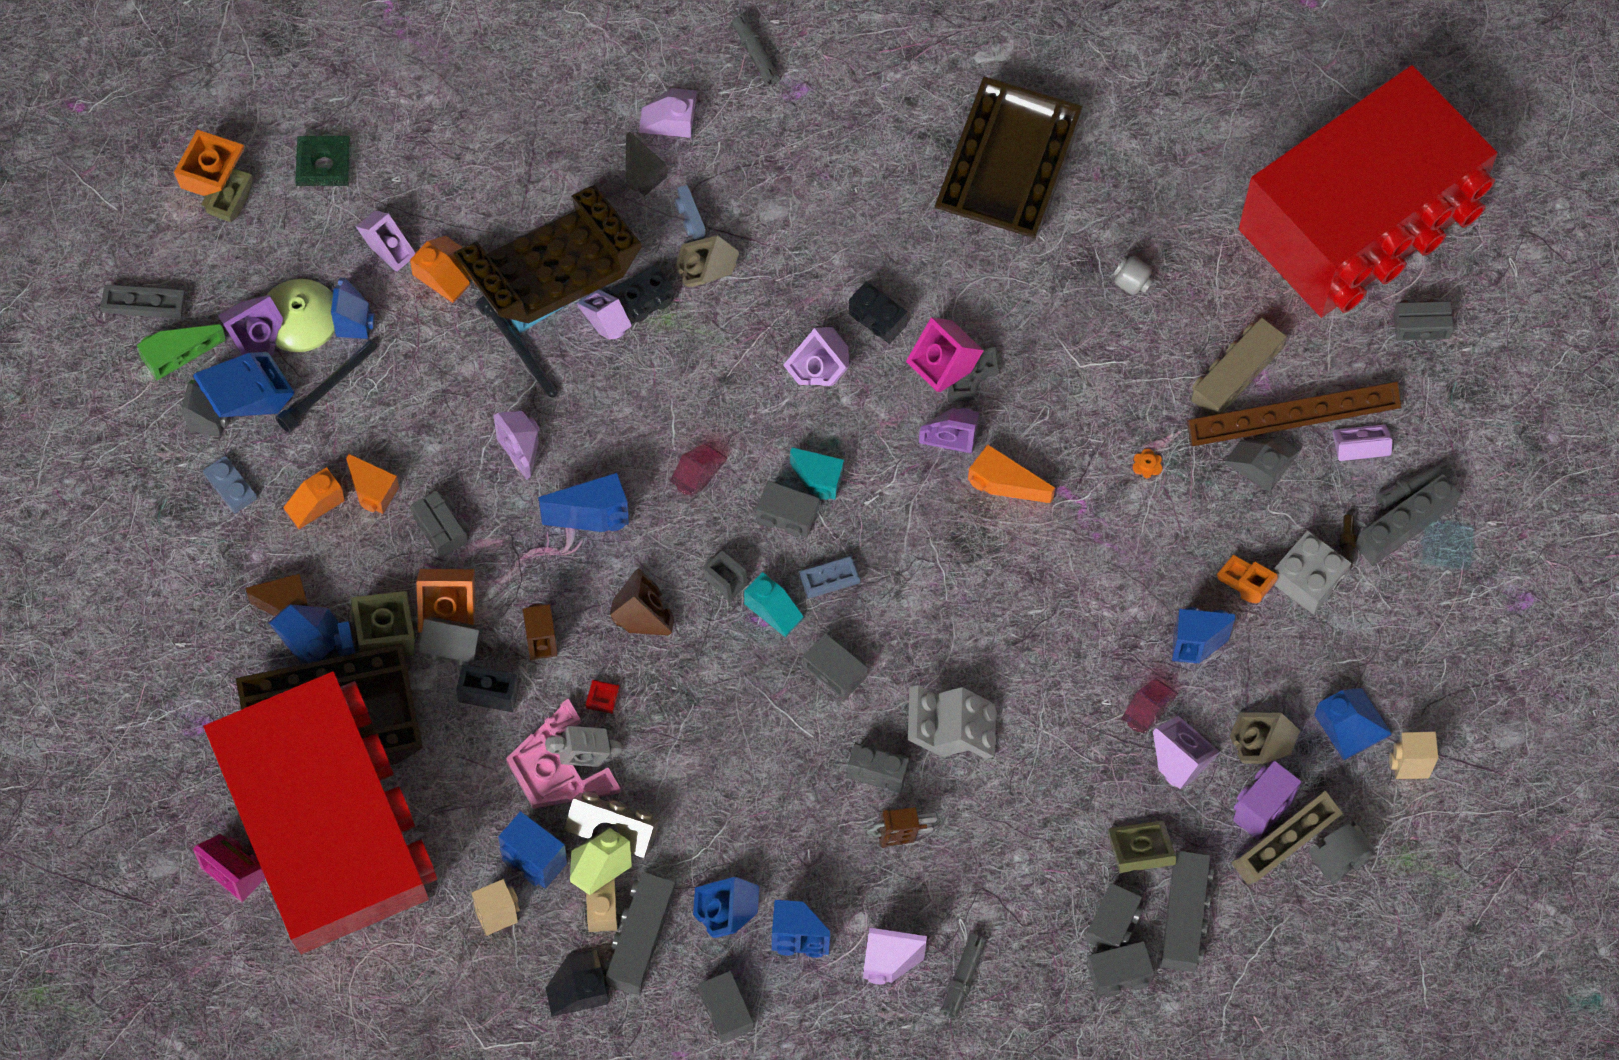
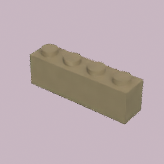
[1191,318,1287,415]
[1231,791,1343,885]

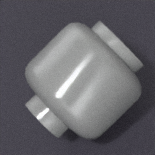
[1112,255,1153,295]

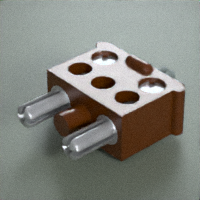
[867,807,937,848]

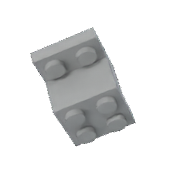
[908,685,997,759]

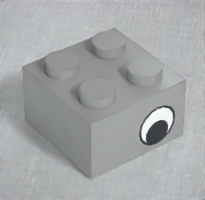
[1273,530,1351,615]

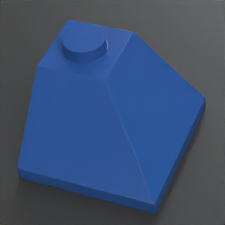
[1314,688,1392,760]

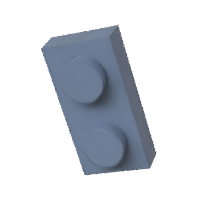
[674,185,705,241]
[203,456,257,514]

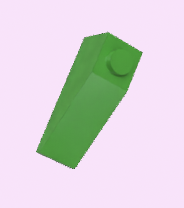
[137,324,226,380]

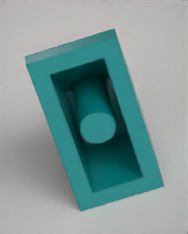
[790,447,844,500]
[744,572,804,638]

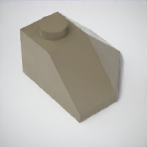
[675,235,739,288]
[1230,712,1300,764]

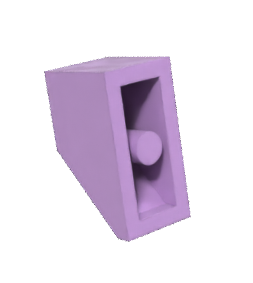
[356,210,415,271]
[577,289,632,340]

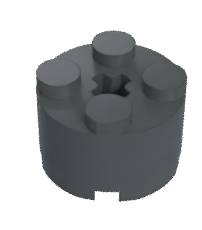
[1308,820,1376,885]

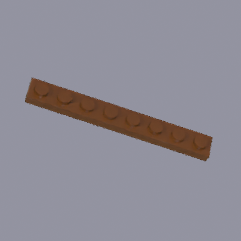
[1186,381,1401,446]

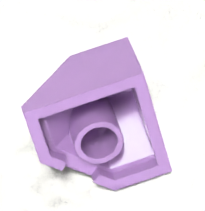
[639,88,697,138]
[783,327,849,386]
[493,411,540,480]

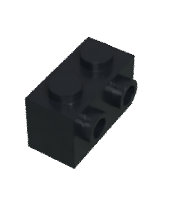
[611,264,674,324]
[848,281,908,344]
[456,664,519,712]

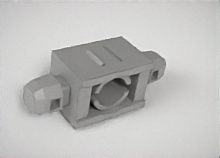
[545,726,622,767]

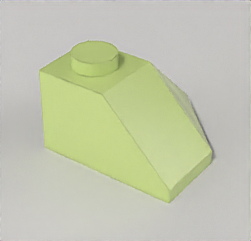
[570,828,632,895]

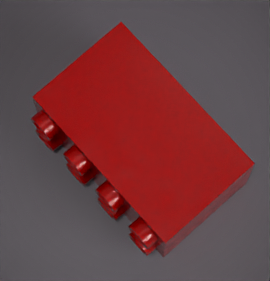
[1238,65,1498,318]
[203,671,438,954]

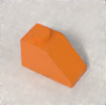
[346,454,399,514]
[283,467,345,530]

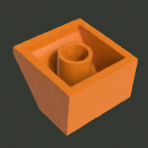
[174,130,245,196]
[417,569,475,633]

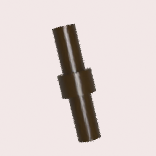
[1340,514,1356,569]

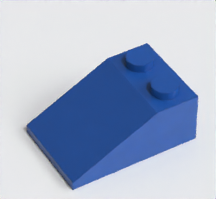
[538,473,629,532]

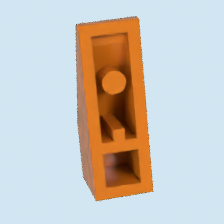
[968,445,1055,503]

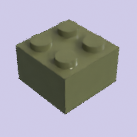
[351,591,415,656]

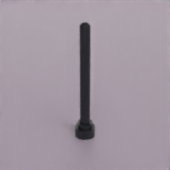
[475,295,558,398]
[275,340,377,433]

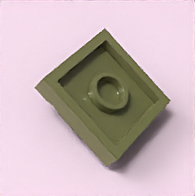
[1108,820,1176,873]

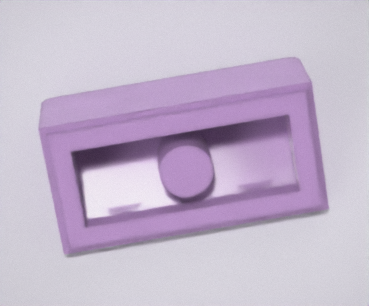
[1333,424,1392,461]

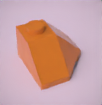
[410,236,470,303]

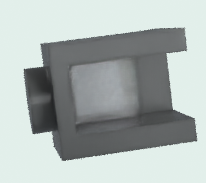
[703,550,748,602]

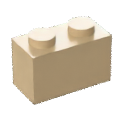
[1389,732,1438,779]
[471,879,520,936]

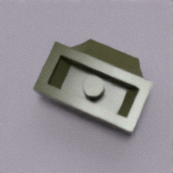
[201,168,253,222]

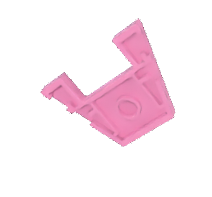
[506,699,621,809]

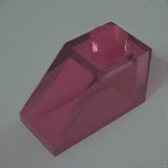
[669,443,728,496]
[1121,678,1179,734]

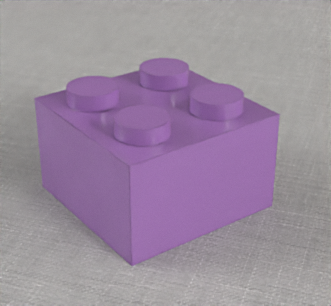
[1233,761,1301,840]

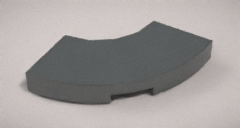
[948,346,999,402]

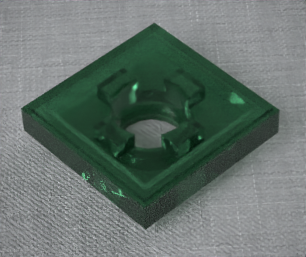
[295,136,351,186]

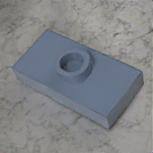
[799,556,860,599]

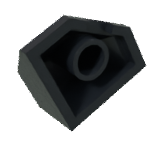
[546,949,608,1017]

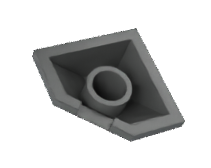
[181,380,229,436]
[1225,436,1300,492]

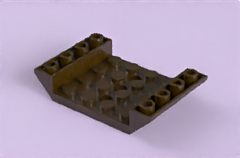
[453,184,642,324]

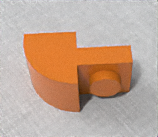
[1217,555,1278,603]

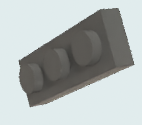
[101,285,186,319]

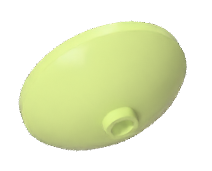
[267,279,335,352]

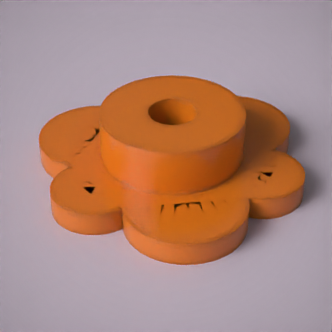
[1132,449,1162,478]

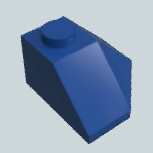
[331,277,375,339]
[268,604,340,664]
[693,877,759,938]

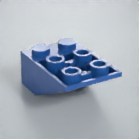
[193,352,295,417]

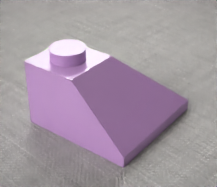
[1153,716,1220,789]
[863,928,927,985]

